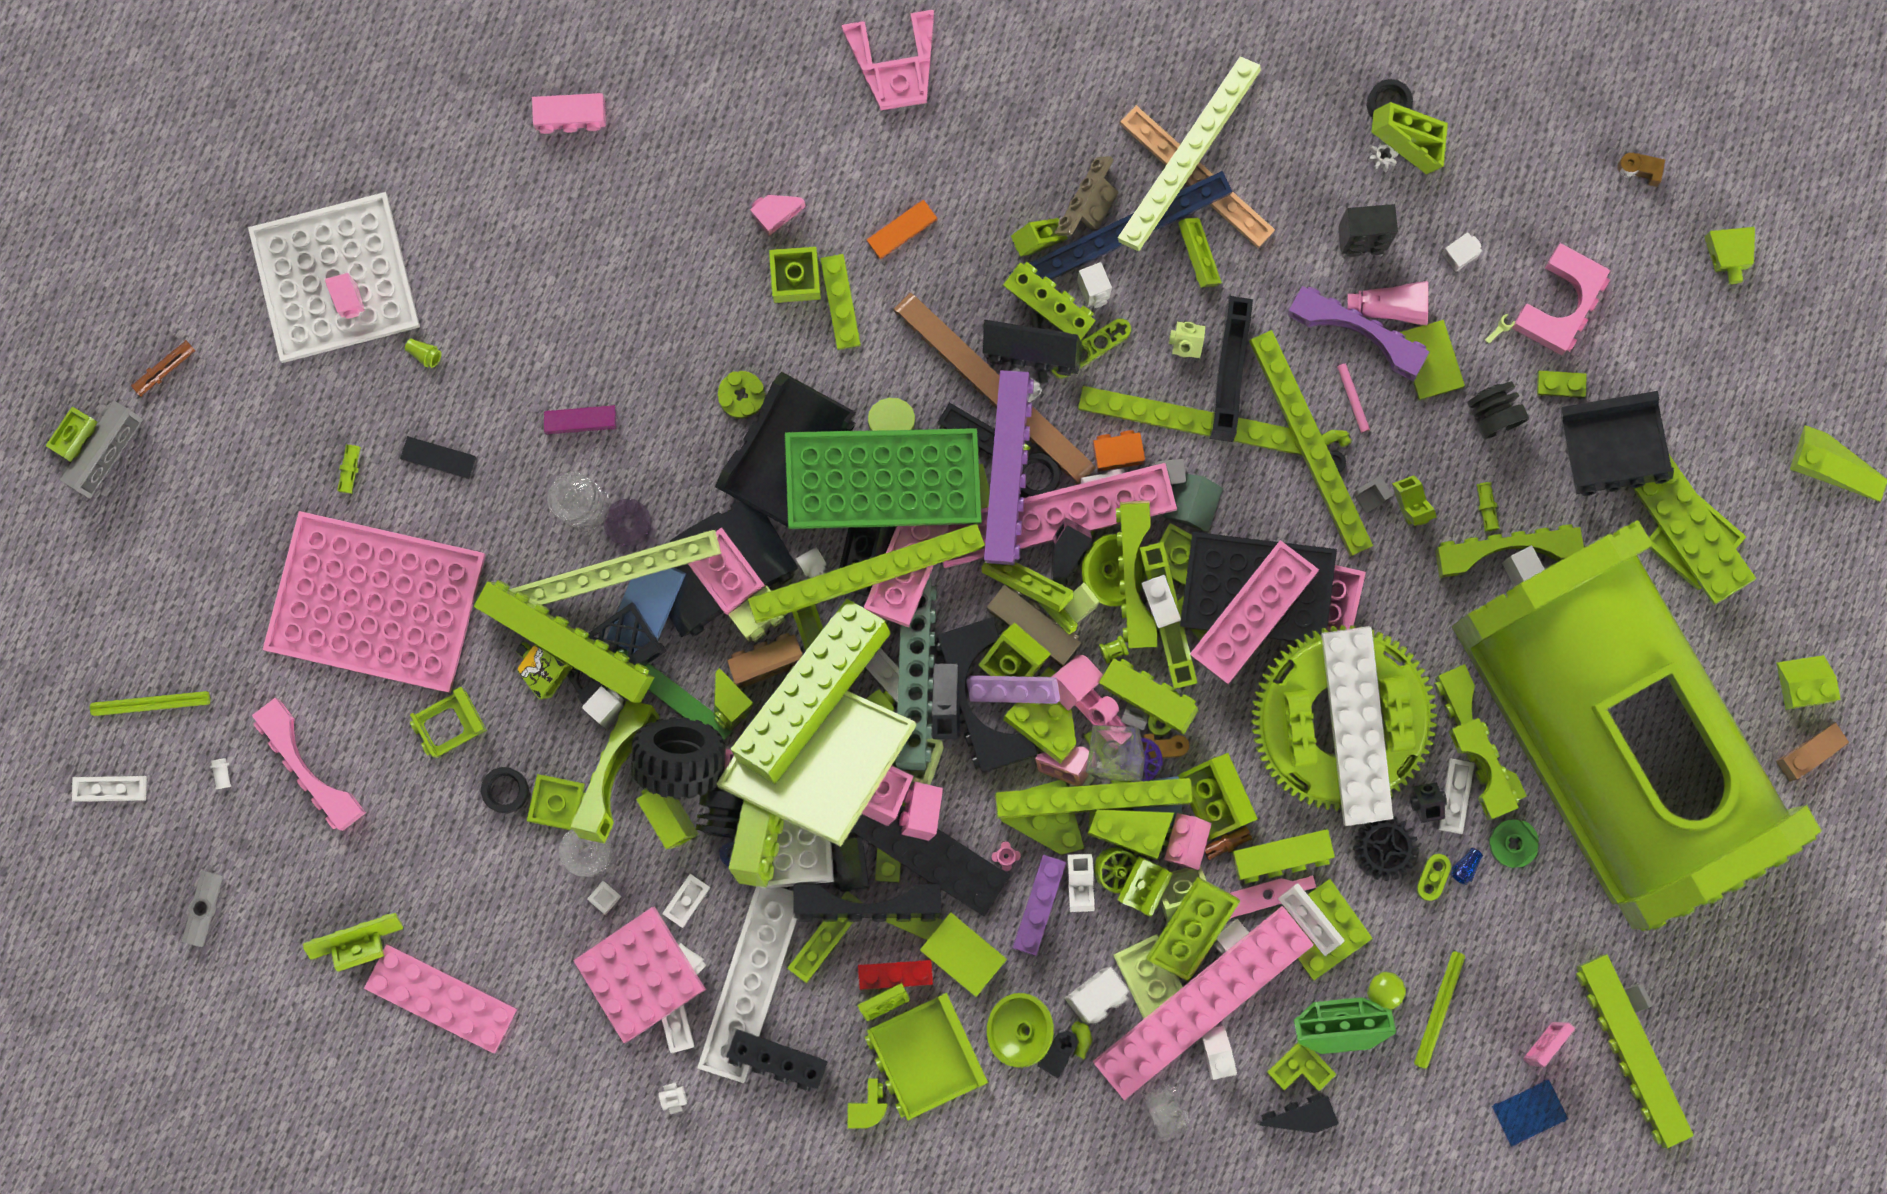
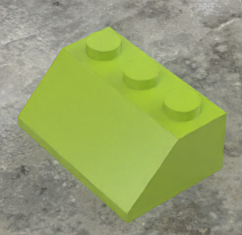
[1177,753,1258,841]

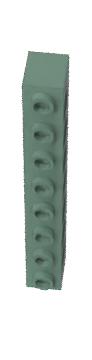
[896,578,937,770]

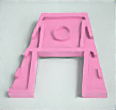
[842,10,934,111]

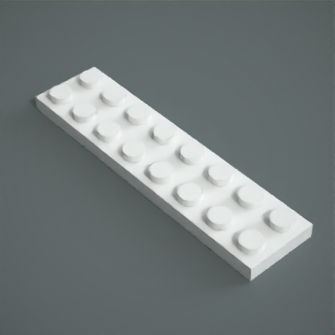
[1321,626,1393,826]
[697,886,797,1083]

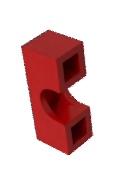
[858,960,933,990]

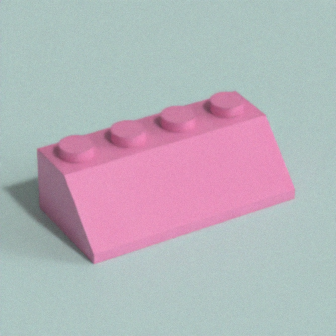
[1327,565,1366,632]

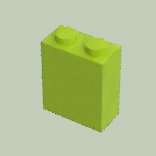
[636,789,699,850]

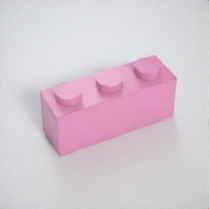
[532,93,606,134]

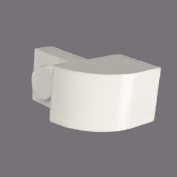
[1142,575,1181,628]
[1068,854,1095,912]

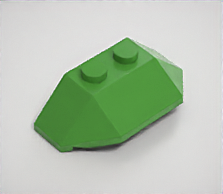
[1294,997,1396,1054]

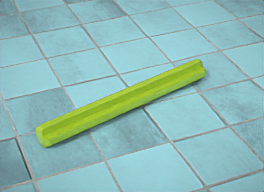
[90,691,211,716]
[1414,951,1465,1069]

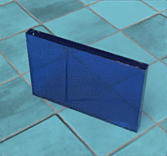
[1492,1079,1568,1146]

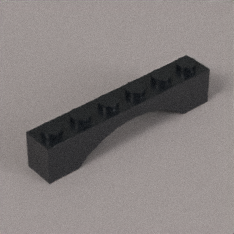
[1209,296,1253,442]
[793,884,941,922]

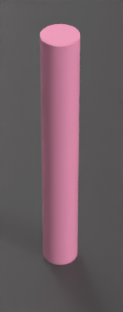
[1337,364,1370,433]

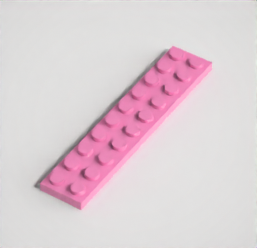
[943,463,1177,568]
[1093,906,1314,1100]

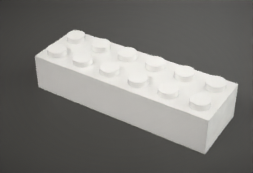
[1064,967,1129,1023]

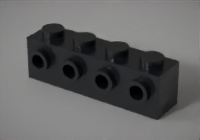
[723,1027,828,1092]

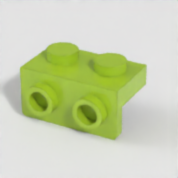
[1117,856,1172,917]

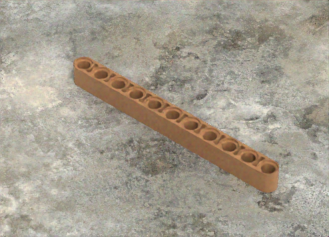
[893,293,1096,485]

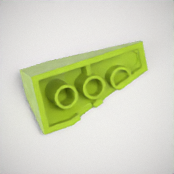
[1790,425,1887,502]

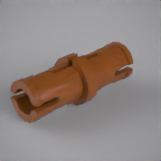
[1204,826,1253,861]

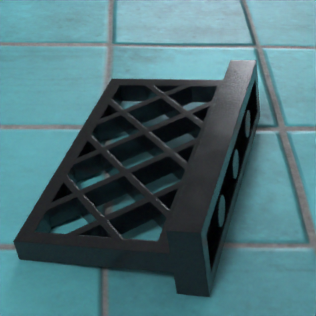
[567,602,667,704]

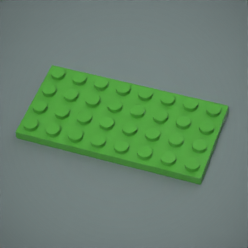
[785,428,982,529]

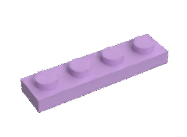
[966,676,1060,704]

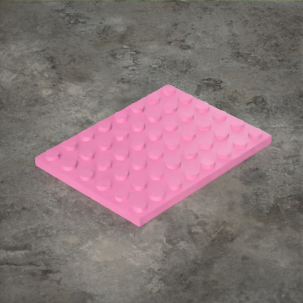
[263,511,486,693]

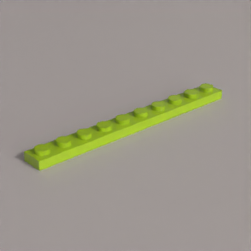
[1249,330,1373,556]
[1078,386,1302,456]
[748,524,985,624]

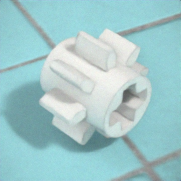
[1368,141,1399,172]
[659,1083,687,1114]

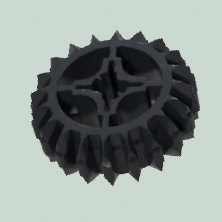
[1352,817,1419,881]

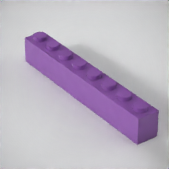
[984,370,1034,565]

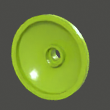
[1082,534,1146,606]
[987,993,1054,1068]

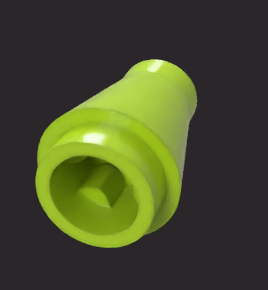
[405,338,442,368]

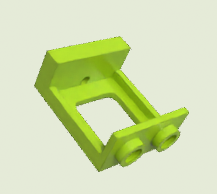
[410,687,487,758]

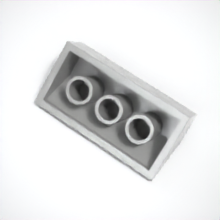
[60,401,143,498]

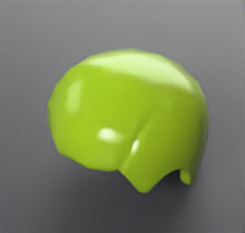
[1367,971,1406,1010]

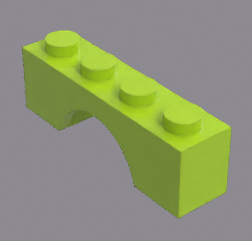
[1448,718,1519,821]

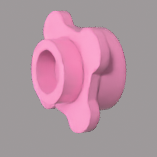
[992,842,1021,871]

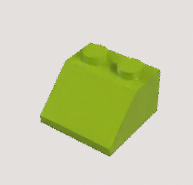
[1776,655,1841,710]
[714,668,753,731]

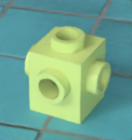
[1169,322,1205,358]

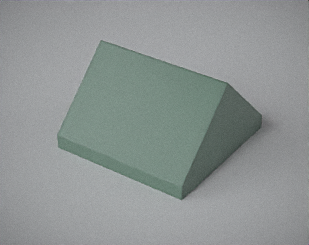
[1163,474,1223,533]

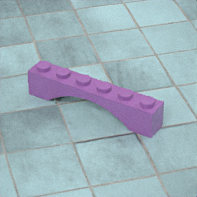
[1288,286,1429,382]

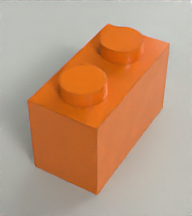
[1092,430,1145,472]

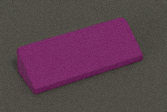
[544,405,617,435]

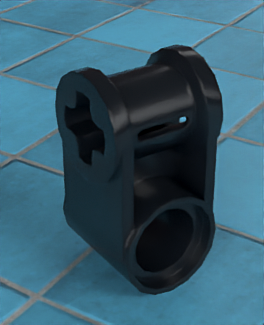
[1037,1030,1077,1079]

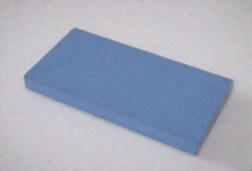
[606,567,686,652]

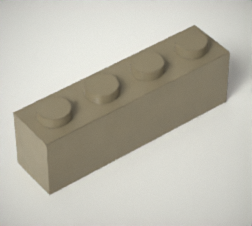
[987,585,1081,667]

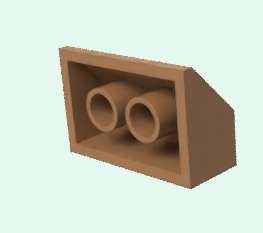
[727,633,803,689]

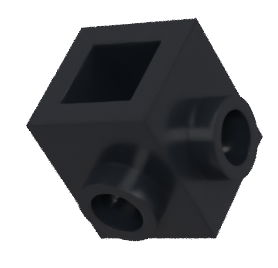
[1410,782,1447,823]

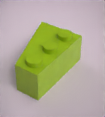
[1372,102,1448,175]
[1087,810,1174,860]

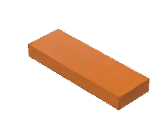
[866,199,937,260]

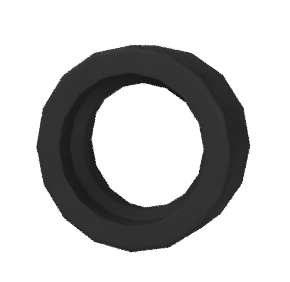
[1366,79,1413,119]
[1021,453,1060,497]
[481,767,529,814]

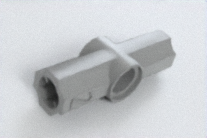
[181,871,223,947]

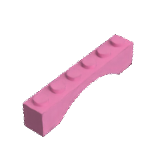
[252,698,366,831]

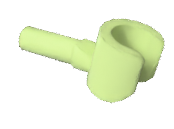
[1485,314,1515,344]

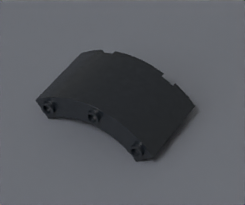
[715,371,856,527]
[668,501,798,638]

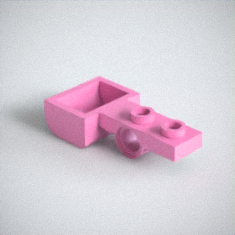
[1052,655,1134,749]

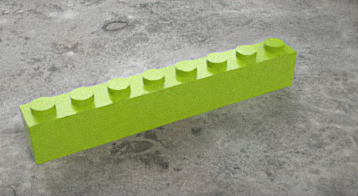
[473,580,655,703]
[995,778,1193,819]
[1576,954,1694,1148]

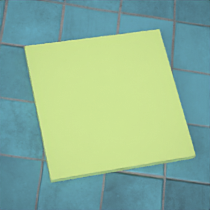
[716,666,916,846]

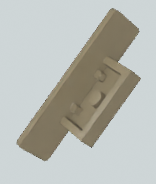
[1055,156,1119,236]

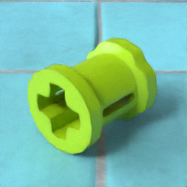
[1098,635,1129,664]

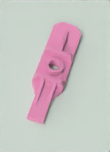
[1229,876,1316,918]

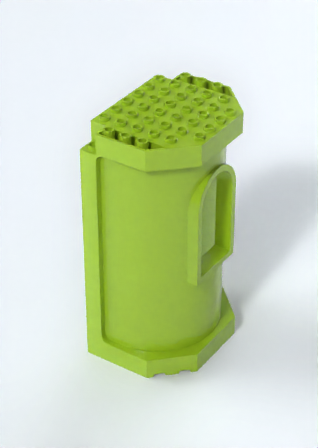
[1451,520,1822,931]

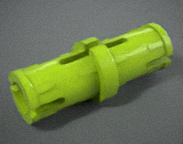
[337,444,361,494]
[1476,482,1500,532]

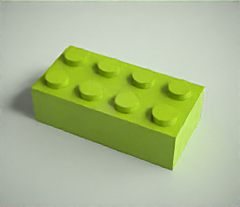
[729,800,784,888]

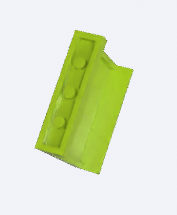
[865,993,988,1121]

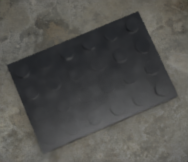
[1180,532,1337,643]

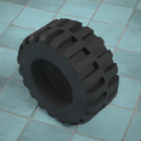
[631,717,725,799]

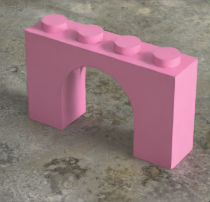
[1512,243,1610,356]

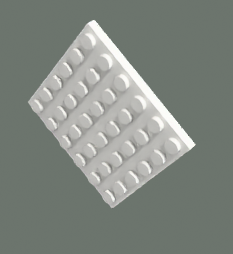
[248,192,420,363]

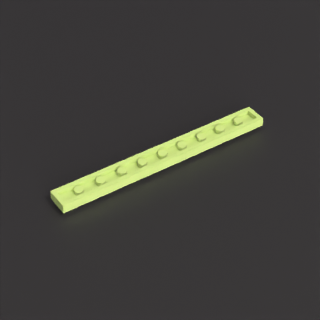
[1118,57,1261,251]
[509,530,721,606]

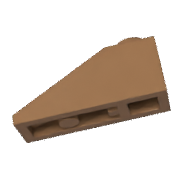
[1776,722,1849,781]

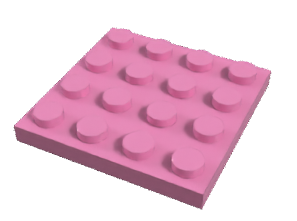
[573,907,706,1043]

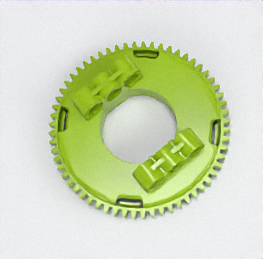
[1251,625,1437,811]

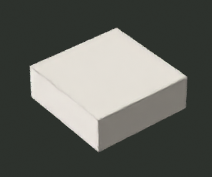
[587,881,622,915]

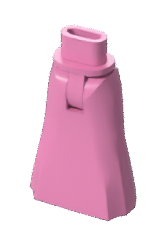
[1348,281,1428,325]

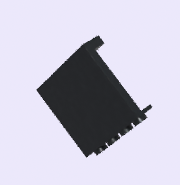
[1561,391,1674,496]

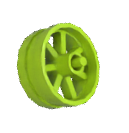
[1094,847,1137,894]

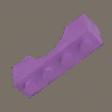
[1013,855,1066,956]

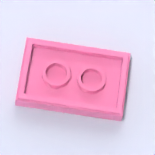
[688,528,765,615]
[1523,1022,1575,1067]

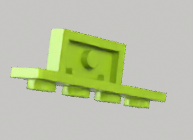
[303,913,403,972]

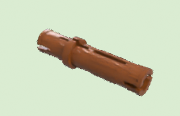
[131,340,196,397]

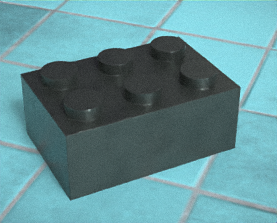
[1338,204,1398,257]

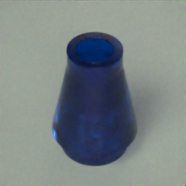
[1451,848,1483,885]

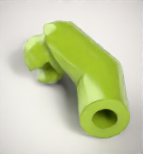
[1322,430,1352,447]
[1071,1021,1093,1059]

